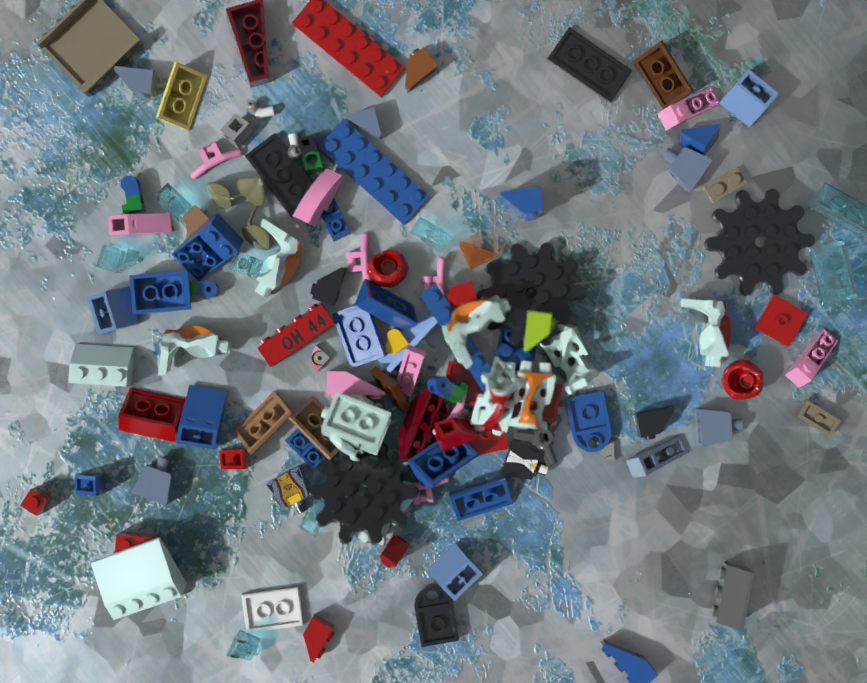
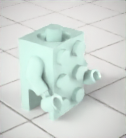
[321,392,391,461]

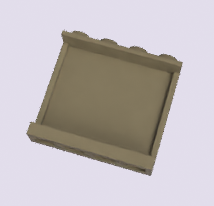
[36,0,144,97]

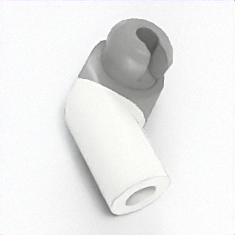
[246,100,275,119]
[288,133,301,159]

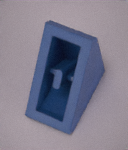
[679,124,720,156]
[75,473,106,496]

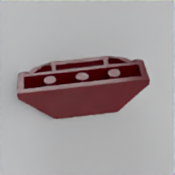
[398,388,450,462]

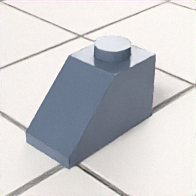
[114,66,157,99]

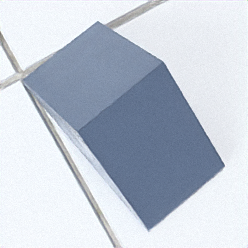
[346,108,382,140]

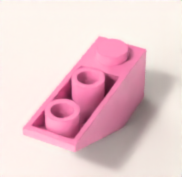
[657,87,719,131]
[108,213,172,237]
[785,328,838,388]
[327,371,386,399]

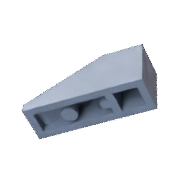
[626,435,689,478]

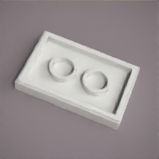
[241,586,304,633]

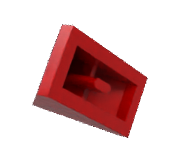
[219,448,251,469]

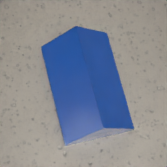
[354,278,418,331]
[408,441,478,487]
[449,475,513,521]

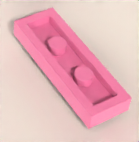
[397,345,426,397]

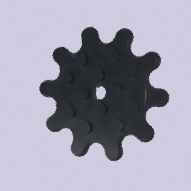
[704,189,815,296]
[476,243,588,347]
[308,442,419,544]

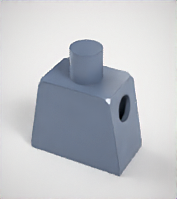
[662,147,713,193]
[696,408,743,447]
[131,456,175,505]

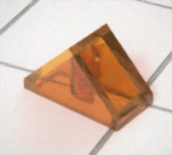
[459,241,497,270]

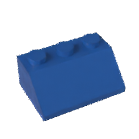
[498,187,543,221]

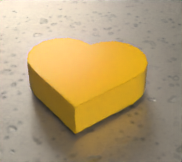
[385,329,409,354]

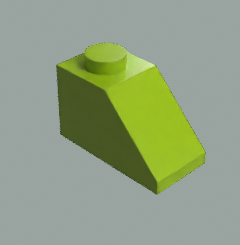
[523,311,555,351]

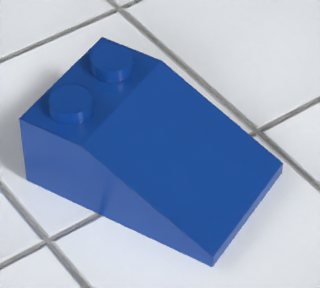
[129,270,192,315]

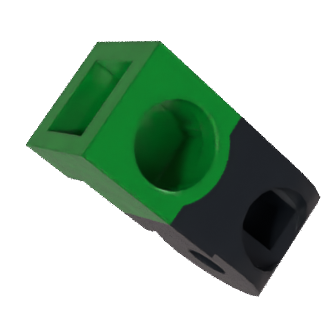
[298,135,325,175]

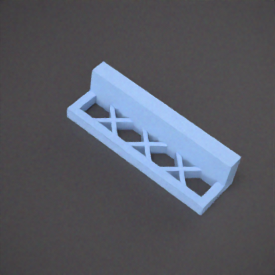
[377,306,438,372]

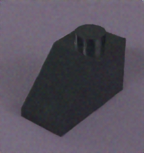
[310,267,347,306]
[633,405,675,440]

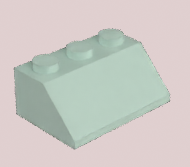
[68,344,134,387]

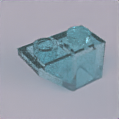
[96,243,144,273]

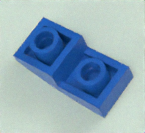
[321,198,351,242]
[285,428,326,469]

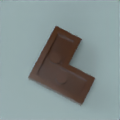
[370,366,409,414]

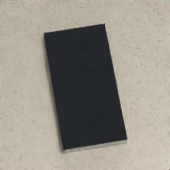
[547,27,633,103]
[245,133,313,218]

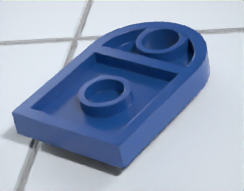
[565,391,611,452]

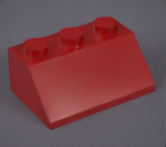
[118,387,185,442]

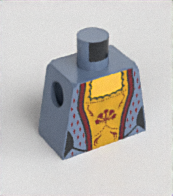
[266,465,309,515]

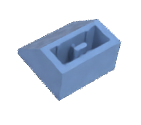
[719,69,779,127]
[86,287,140,335]
[428,543,483,601]

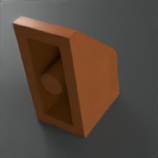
[405,47,438,93]

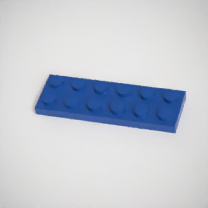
[318,119,429,225]

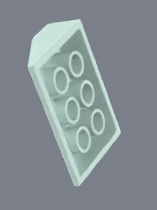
[91,537,187,620]

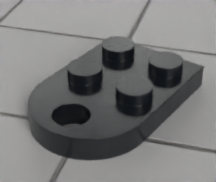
[414,585,460,647]

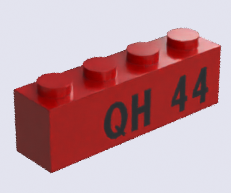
[257,303,335,367]

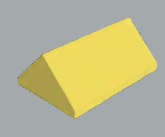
[156,62,208,130]

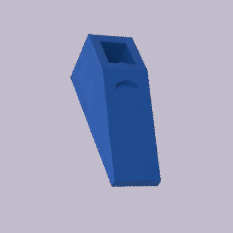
[601,640,658,683]

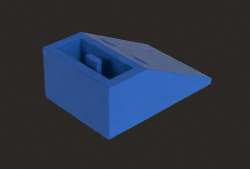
[172,213,244,281]
[492,326,538,371]
[176,385,228,450]

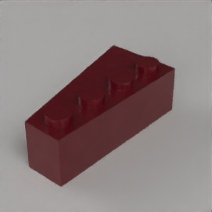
[226,0,268,88]

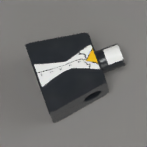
[500,438,549,480]

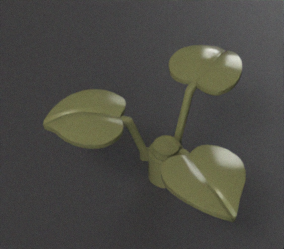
[205,176,271,250]

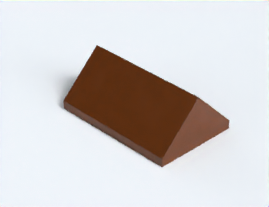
[633,40,693,110]

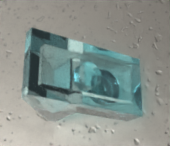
[229,252,264,279]
[299,499,324,537]

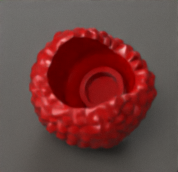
[367,249,409,288]
[721,359,765,400]

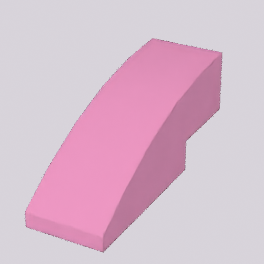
[293,169,344,227]

